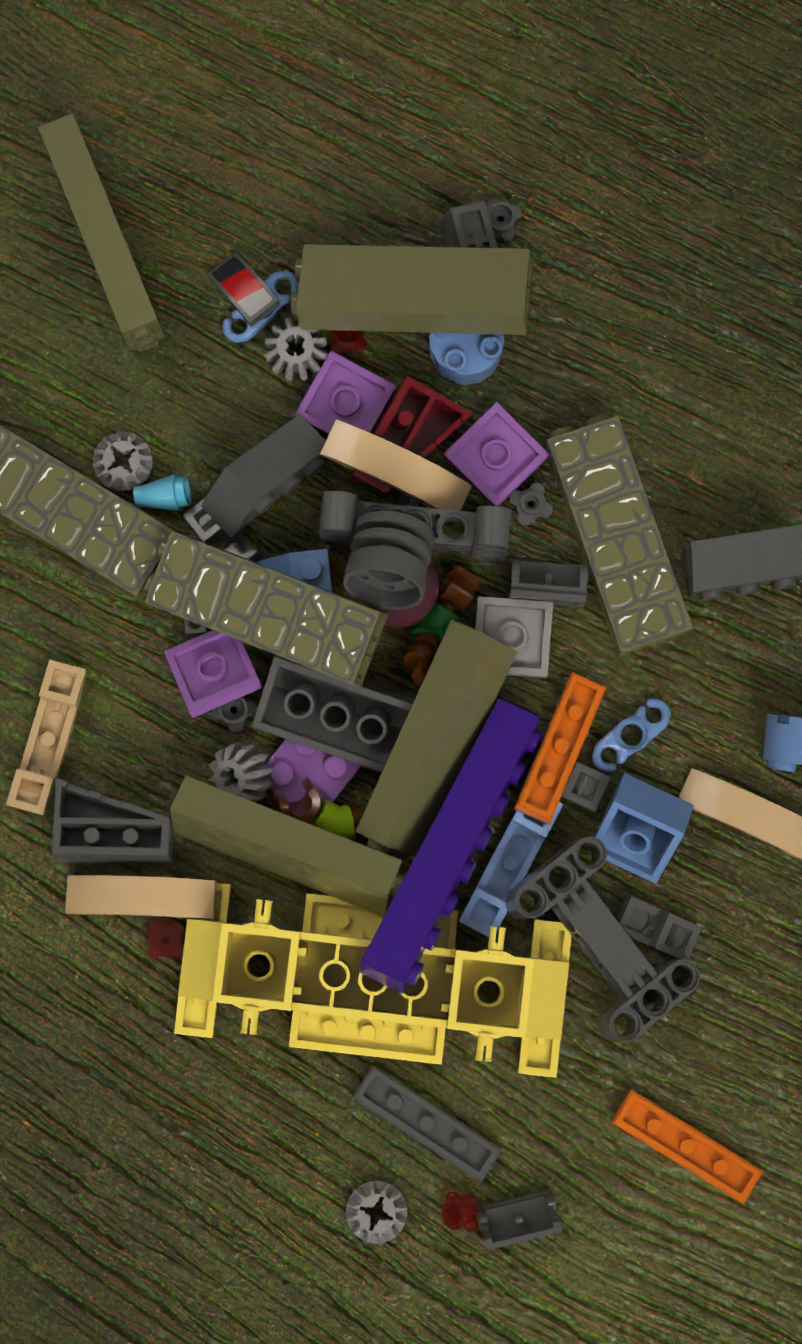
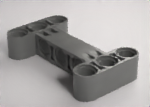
[319,491,512,562]
[506,836,700,1042]

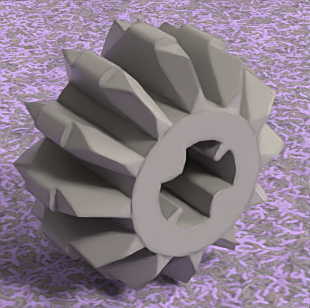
[265,318,327,381]
[208,742,274,803]

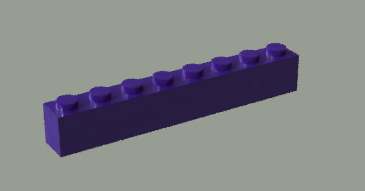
[360,698,543,994]

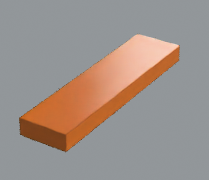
[514,672,606,824]
[611,1089,763,1204]

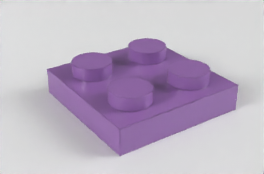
[295,351,396,436]
[443,402,550,506]
[164,630,262,718]
[266,739,362,802]

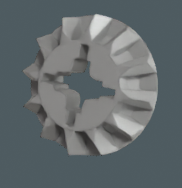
[92,431,153,491]
[346,1181,407,1244]

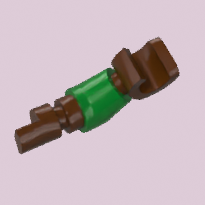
[404,565,481,686]

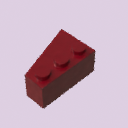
[347,376,473,497]

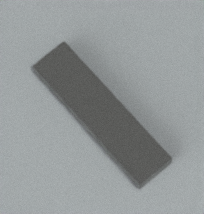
[352,1064,502,1182]

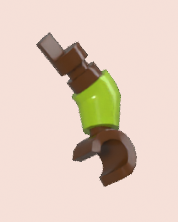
[273,777,367,841]

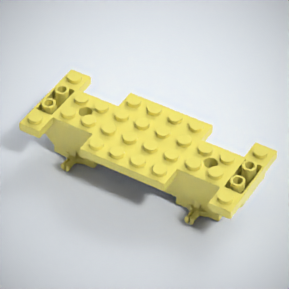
[174,883,572,1078]

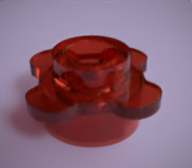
[330,330,368,355]
[146,921,184,960]
[441,1191,478,1233]

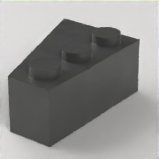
[201,414,326,538]
[52,778,173,864]

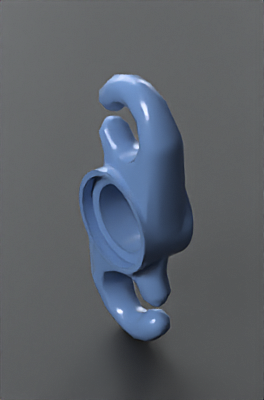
[222,270,299,343]
[591,698,671,773]

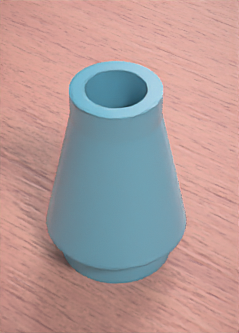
[133,473,191,511]

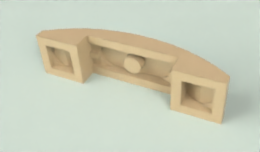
[320,419,472,511]
[6,659,87,816]
[678,768,802,861]
[65,875,217,919]

